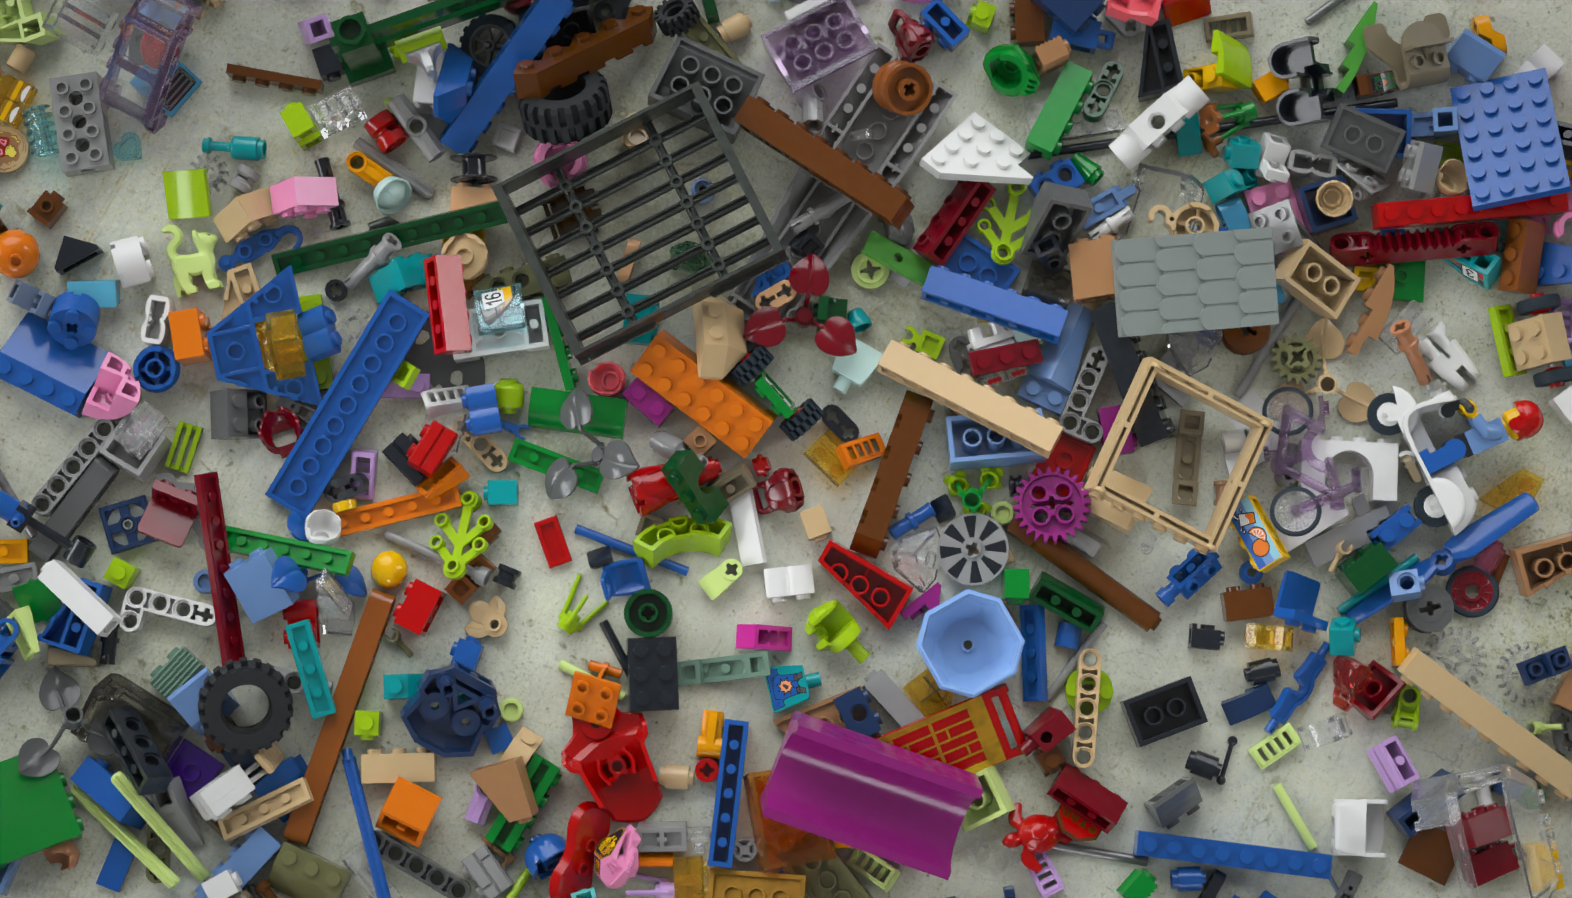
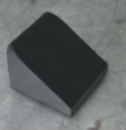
[789,229,825,258]
[930,494,956,523]
[587,546,614,570]

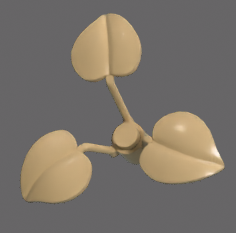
[1270,317,1376,422]

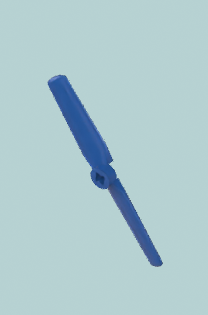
[1345,492,1539,625]

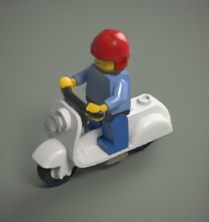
[1367,379,1544,536]

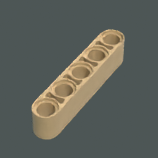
[1071,648,1102,768]

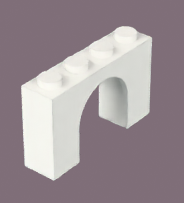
[1297,435,1399,503]

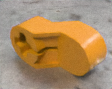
[1472,15,1507,56]

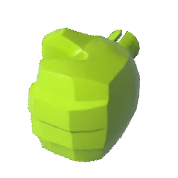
[805,599,870,664]

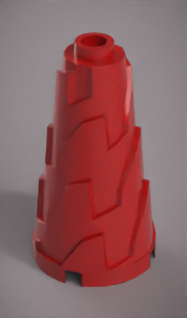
[626,456,722,517]

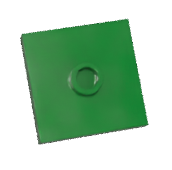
[1377,260,1426,303]

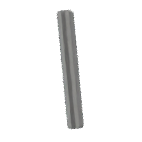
[353,137,435,200]

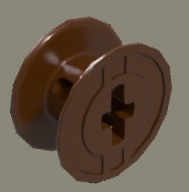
[1220,325,1271,356]

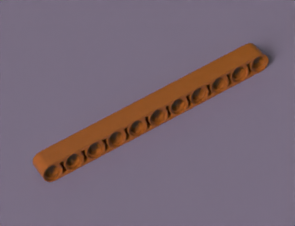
[283,588,396,846]

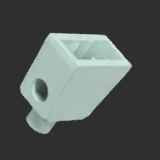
[831,339,883,394]

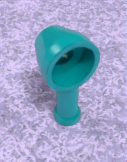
[847,308,872,334]

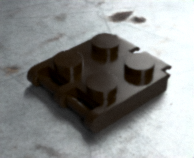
[540,186,606,239]

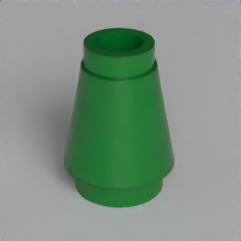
[1070,152,1105,187]

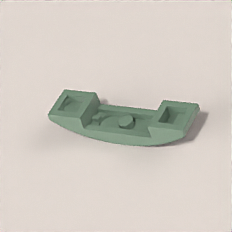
[677,651,771,686]

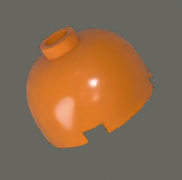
[0,229,40,279]

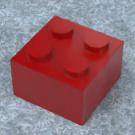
[393,579,446,637]

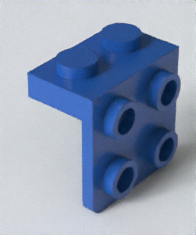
[1273,570,1329,634]

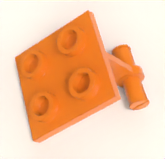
[565,660,623,728]

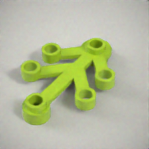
[976,183,1032,265]
[429,491,494,580]

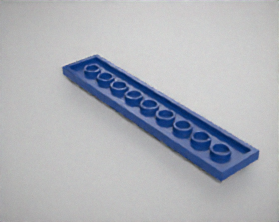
[265,289,430,520]

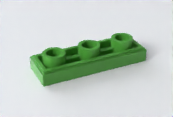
[861,231,933,286]

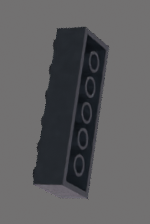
[1089,302,1176,447]

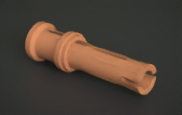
[1390,319,1433,386]

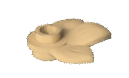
[464,595,508,639]

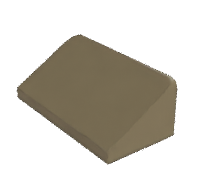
[706,460,757,503]

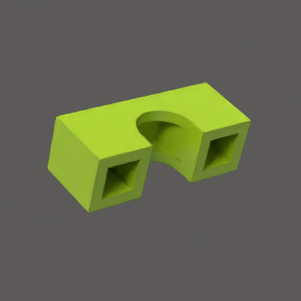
[280,101,324,151]

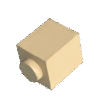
[799,504,832,543]

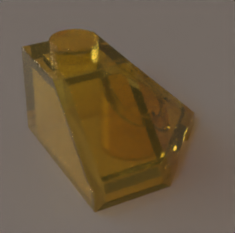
[902,668,953,717]

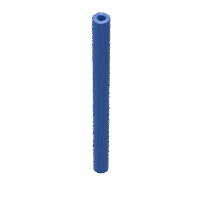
[574,524,690,576]

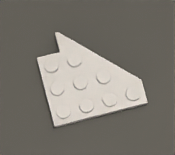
[919,112,1034,185]

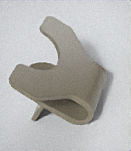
[1363,13,1455,90]

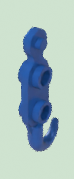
[218,225,303,272]

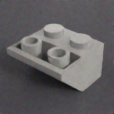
[1398,140,1444,194]

